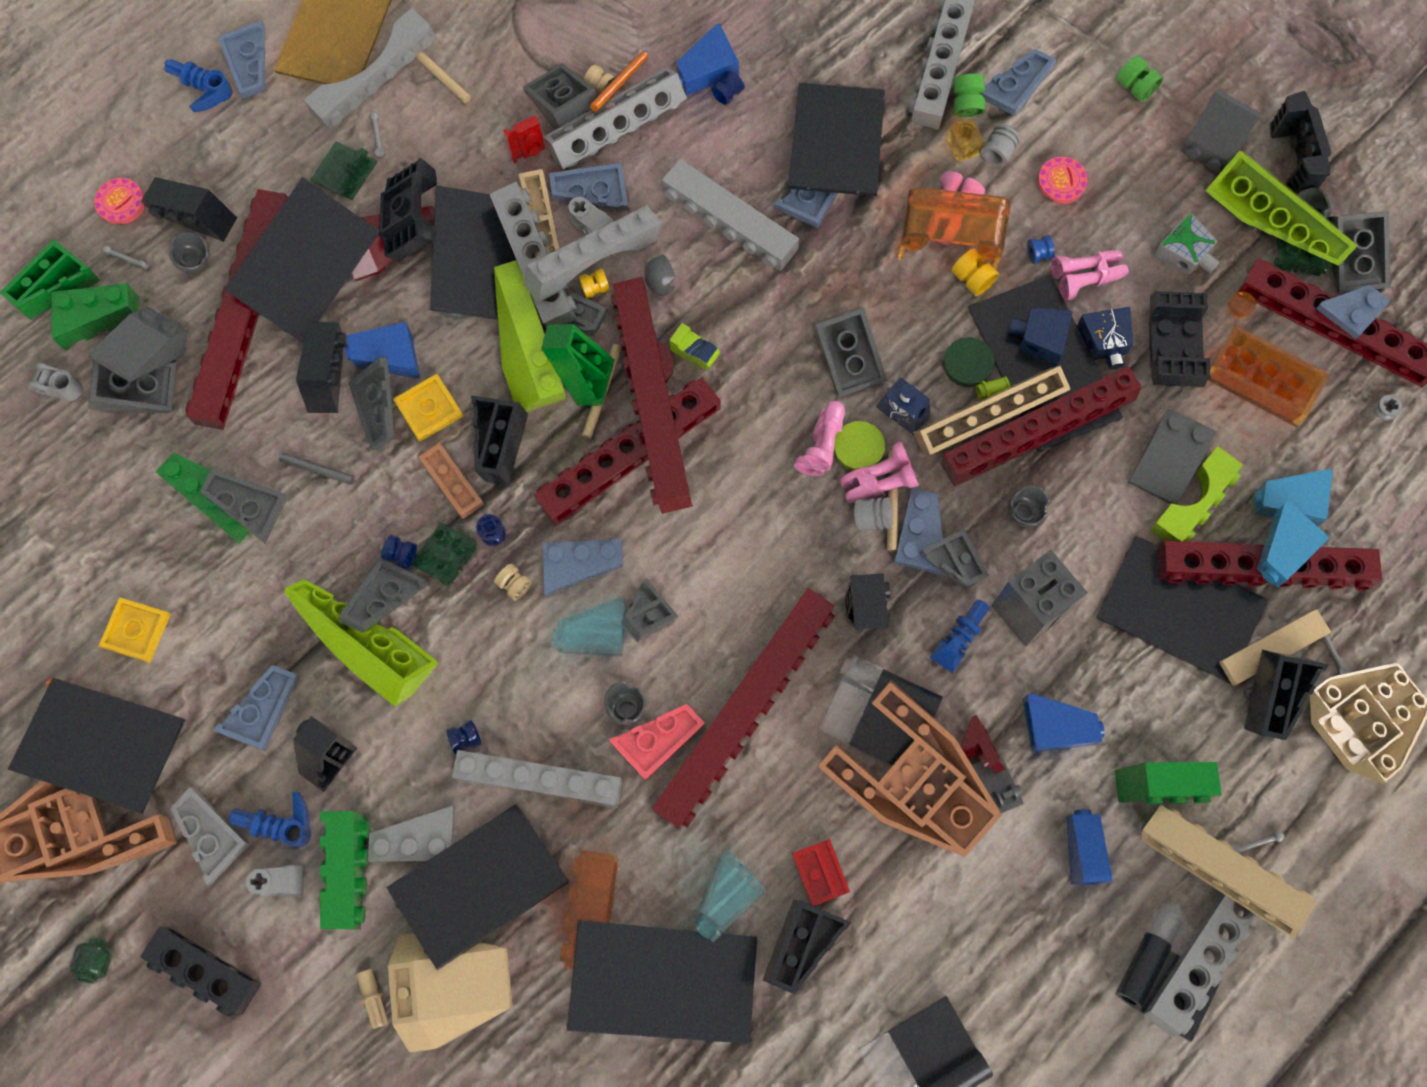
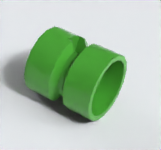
[1116,55,1164,102]
[953,74,986,117]

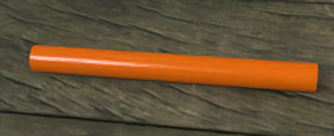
[590,51,648,112]

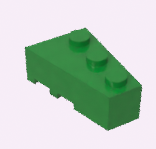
[0,239,101,320]
[52,283,139,350]
[541,324,615,406]
[1115,762,1222,805]

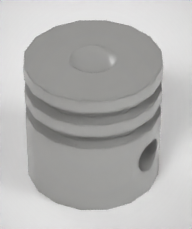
[981,124,1021,167]
[854,497,893,531]

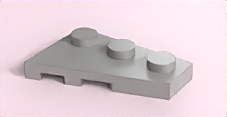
[171,787,250,885]
[368,805,455,862]

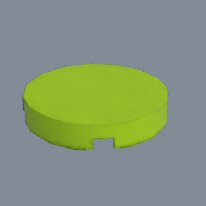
[834,421,885,470]

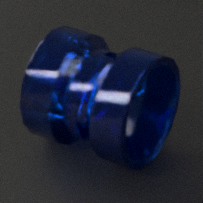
[711,71,745,106]
[476,514,506,547]
[381,535,417,568]
[446,720,482,755]

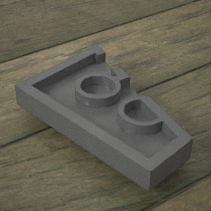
[349,357,394,450]
[200,469,287,544]
[339,558,427,633]

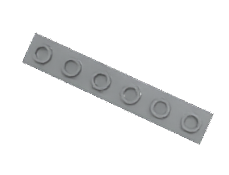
[909,0,975,130]
[543,67,687,169]
[489,182,577,327]
[1143,893,1259,1037]

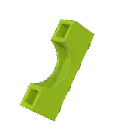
[1150,446,1243,542]

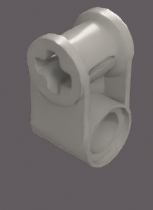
[568,197,613,236]
[27,363,83,401]
[246,865,303,897]

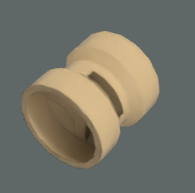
[583,65,616,95]
[494,564,532,600]

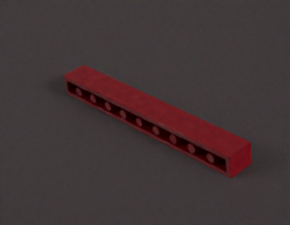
[185,189,288,430]
[610,277,693,514]
[652,588,835,831]

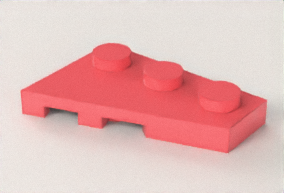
[609,704,705,781]

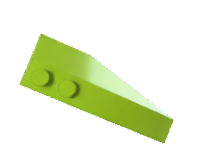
[1205,151,1358,266]
[494,260,567,412]
[284,579,438,707]

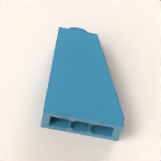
[1252,469,1333,526]
[1257,500,1330,588]

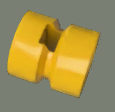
[951,248,999,297]

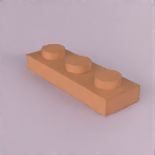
[418,442,484,519]

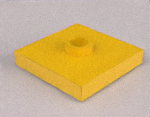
[393,373,464,442]
[98,597,171,664]

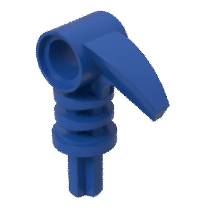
[164,59,233,112]
[930,599,990,673]
[229,791,311,848]

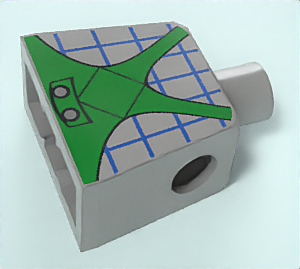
[1154,213,1220,275]

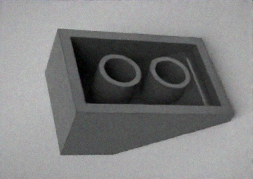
[523,63,598,130]
[1181,89,1261,173]
[1328,211,1391,293]
[89,306,187,382]
[811,307,887,397]
[88,360,176,413]
[1128,408,1217,505]

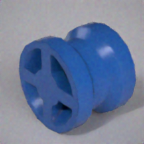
[1027,235,1055,264]

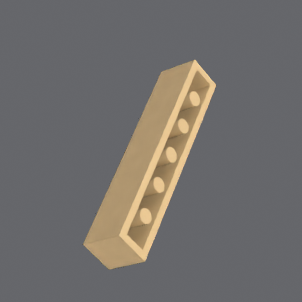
[913,366,1071,455]
[1141,805,1317,940]

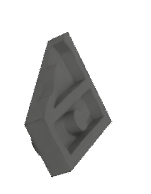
[542,289,608,334]
[919,529,989,589]
[621,579,678,642]

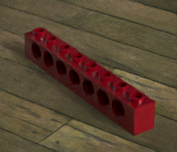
[1237,258,1427,388]
[942,366,1142,487]
[534,377,721,526]
[1158,541,1382,590]

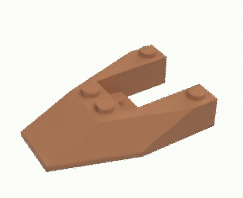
[818,680,1002,857]
[0,781,178,883]

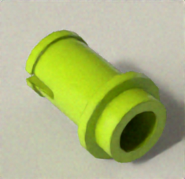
[976,376,1010,400]

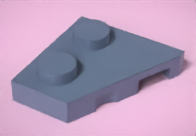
[1316,285,1391,339]

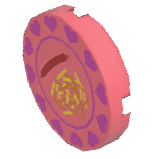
[1037,157,1088,204]
[94,178,145,225]

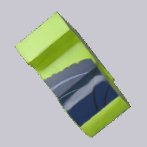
[669,323,720,370]

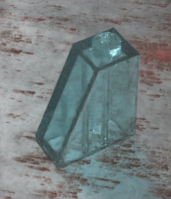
[552,598,626,656]
[694,849,766,943]

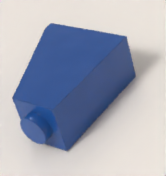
[676,23,739,95]
[344,322,420,378]
[1022,694,1105,753]
[1066,809,1112,885]

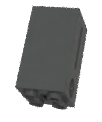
[992,550,1088,647]

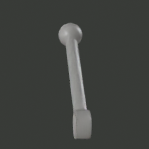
[369,112,385,159]
[102,245,149,270]
[1323,634,1350,675]
[1232,831,1284,854]

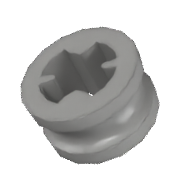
[1374,395,1402,420]

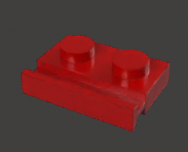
[503,115,546,164]
[792,839,850,906]

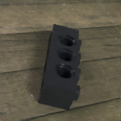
[140,926,262,1017]

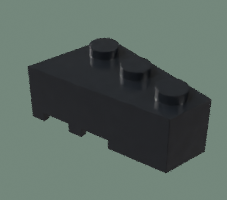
[296,322,346,413]
[845,573,890,630]
[1244,649,1329,740]
[293,716,358,792]
[762,900,852,994]

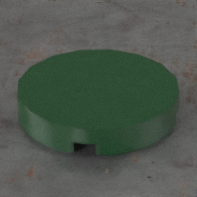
[943,337,995,387]

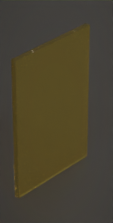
[274,0,392,84]

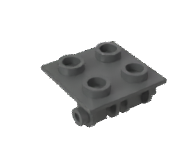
[972,753,1024,813]

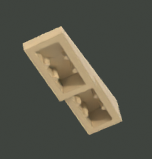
[519,169,560,257]
[1219,609,1331,686]

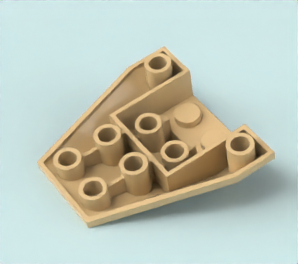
[1310,662,1427,784]
[388,933,513,1053]

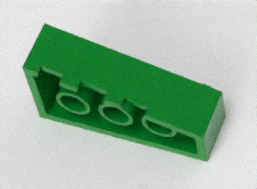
[155,453,250,544]
[320,811,370,930]

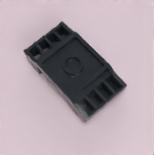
[1270,91,1332,194]
[379,158,437,261]
[1149,291,1210,387]

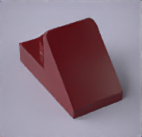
[961,715,1006,774]

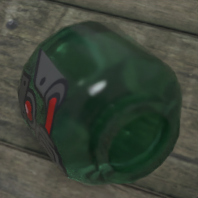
[69,938,113,984]

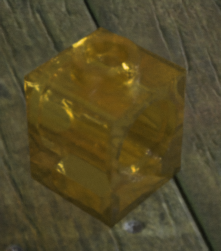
[947,118,984,162]

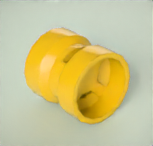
[578,268,610,299]

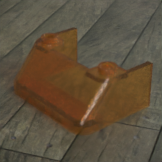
[898,187,1011,270]

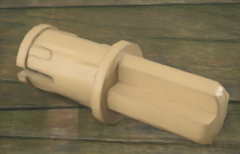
[355,969,388,1029]

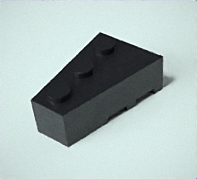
[141,177,237,242]
[471,396,528,486]

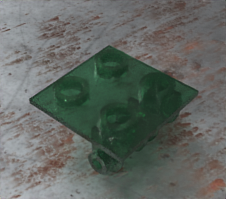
[310,141,377,200]
[1274,237,1332,276]
[411,523,478,587]

